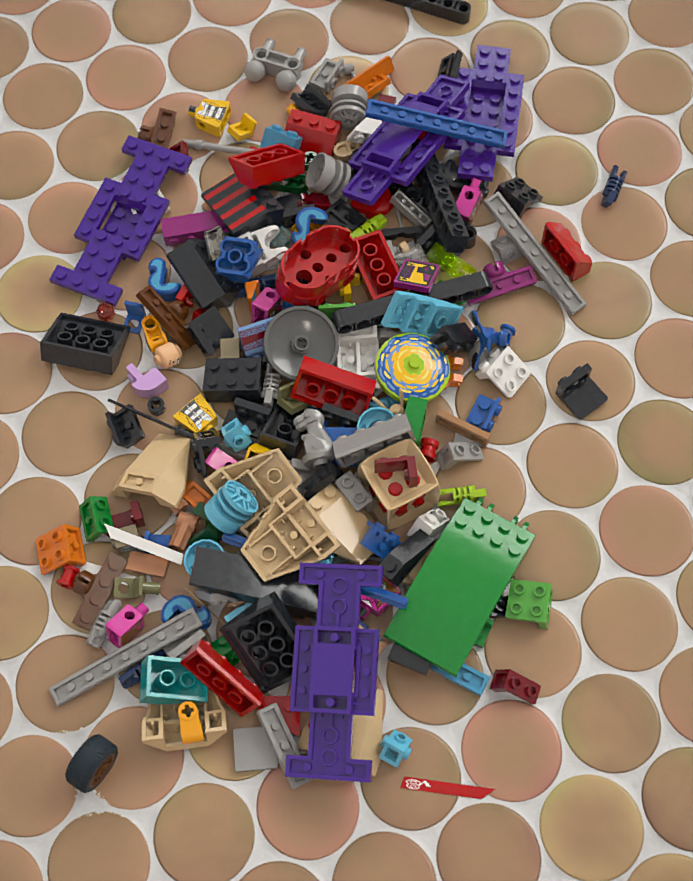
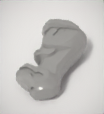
[294,408,335,469]

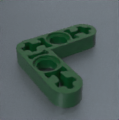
[264,151,317,194]

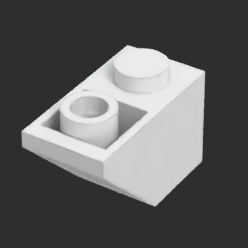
[347,117,382,144]
[407,507,450,538]

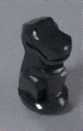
[440,159,489,201]

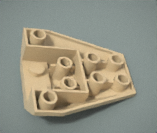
[111,433,191,508]

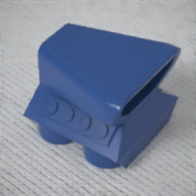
[216,236,264,283]

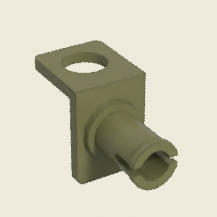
[113,576,160,599]

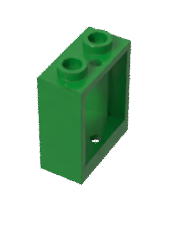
[404,396,428,448]

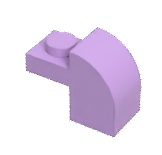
[126,363,169,398]

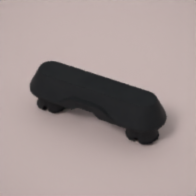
[381,226,426,244]

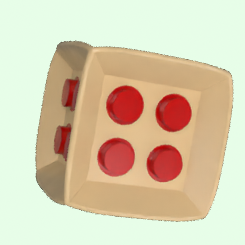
[357,438,441,530]

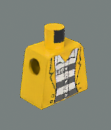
[188,99,232,138]
[173,393,220,433]

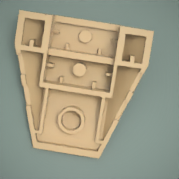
[204,448,303,538]
[240,483,341,582]
[308,483,375,565]
[297,680,383,777]
[142,688,227,751]

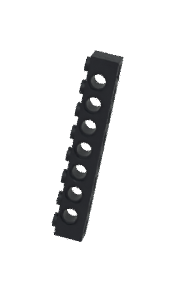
[409,141,470,253]

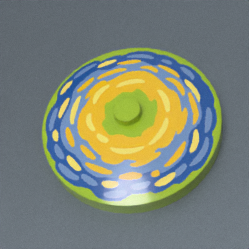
[374,333,450,404]

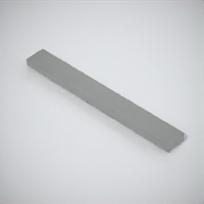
[483,191,587,316]
[49,607,203,707]

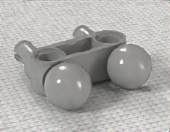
[244,38,307,91]

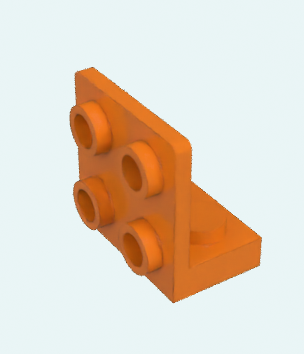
[36,524,86,575]

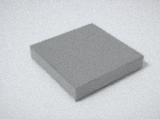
[233,726,278,773]

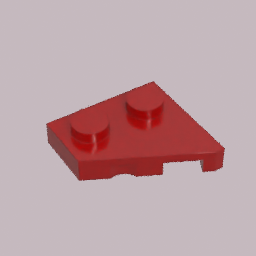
[258,696,300,737]

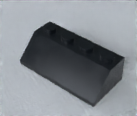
[166,239,239,310]

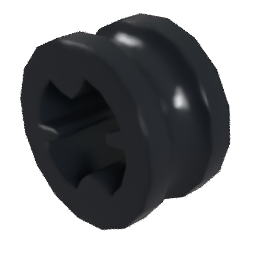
[147,397,166,416]

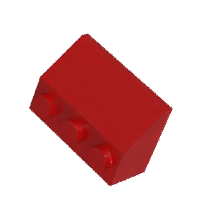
[285,109,342,157]
[541,222,592,282]

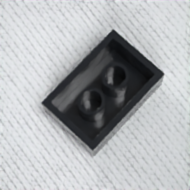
[202,357,265,403]

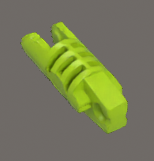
[350,214,387,238]
[437,485,487,507]

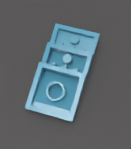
[381,291,464,338]

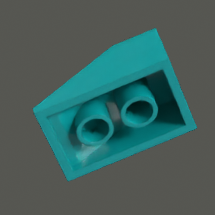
[140,655,208,705]

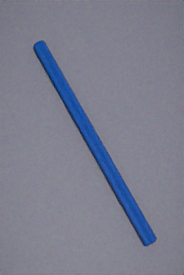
[222,533,408,610]

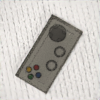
[204,225,224,261]

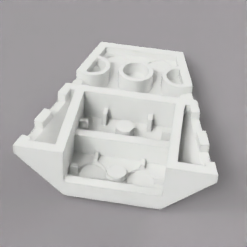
[333,325,381,389]

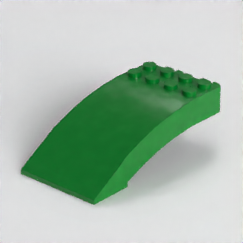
[384,497,536,677]

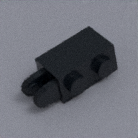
[430,322,478,355]

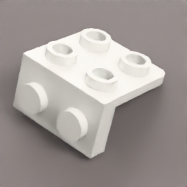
[475,346,531,398]

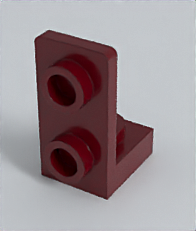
[374,455,418,488]
[107,500,146,537]
[489,669,541,704]

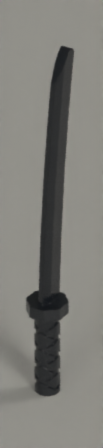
[107,398,193,439]

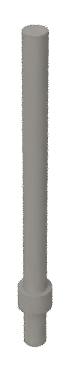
[183,139,254,154]

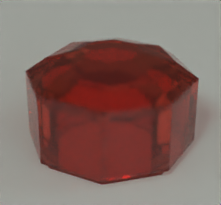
[96,302,115,322]

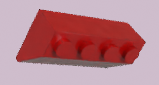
[228,143,305,189]
[354,229,408,301]
[290,355,377,416]
[179,638,263,717]

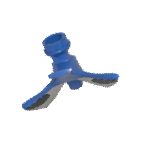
[468,311,511,371]

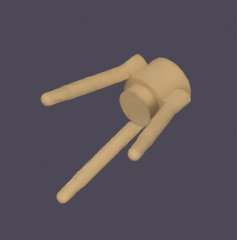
[372,388,406,415]

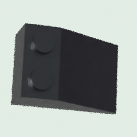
[259,405,309,461]

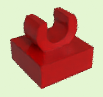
[175,284,194,308]

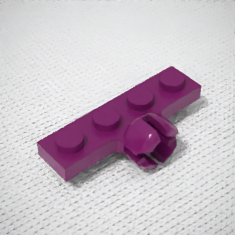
[467,261,537,306]

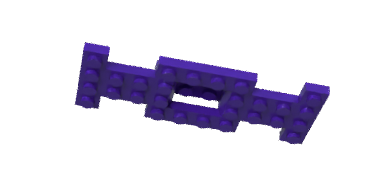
[49,135,193,307]
[285,563,383,783]

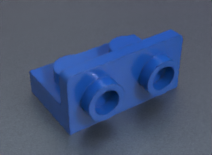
[466,394,502,432]
[360,521,402,559]

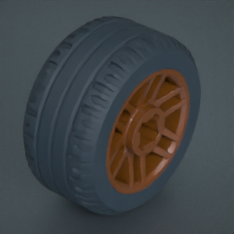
[65,734,118,793]

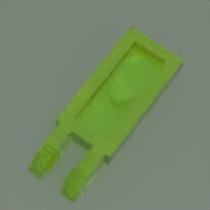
[426,242,477,278]

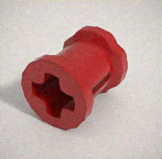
[56,564,80,590]

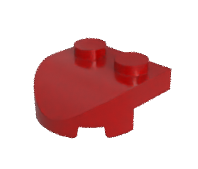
[350,188,393,219]

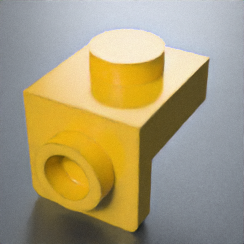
[227,113,257,141]
[339,273,360,303]

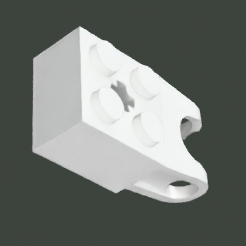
[233,225,288,283]

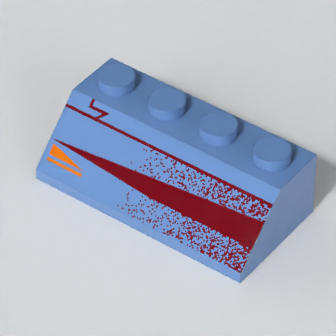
[237,305,309,359]

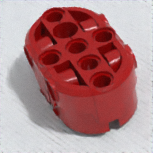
[275,225,360,307]

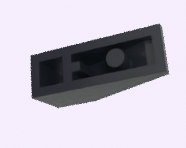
[379,529,436,587]

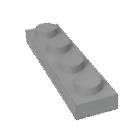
[256,703,312,790]

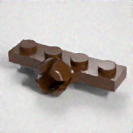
[138,108,177,149]
[136,285,196,351]
[72,551,128,632]

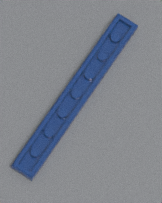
[365,98,508,149]

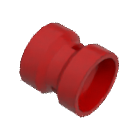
[420,437,439,463]

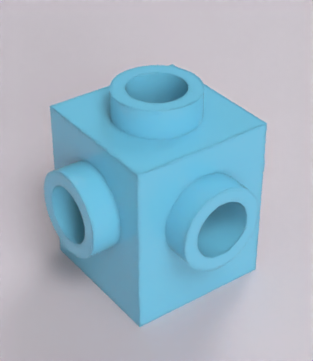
[221,418,252,453]
[378,729,413,768]

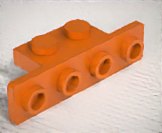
[343,56,394,99]

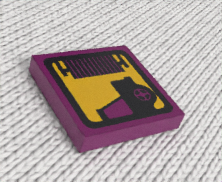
[393,258,441,293]

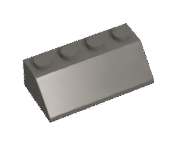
[332,414,416,468]

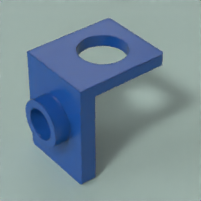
[124,300,146,334]

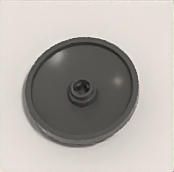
[263,306,339,381]

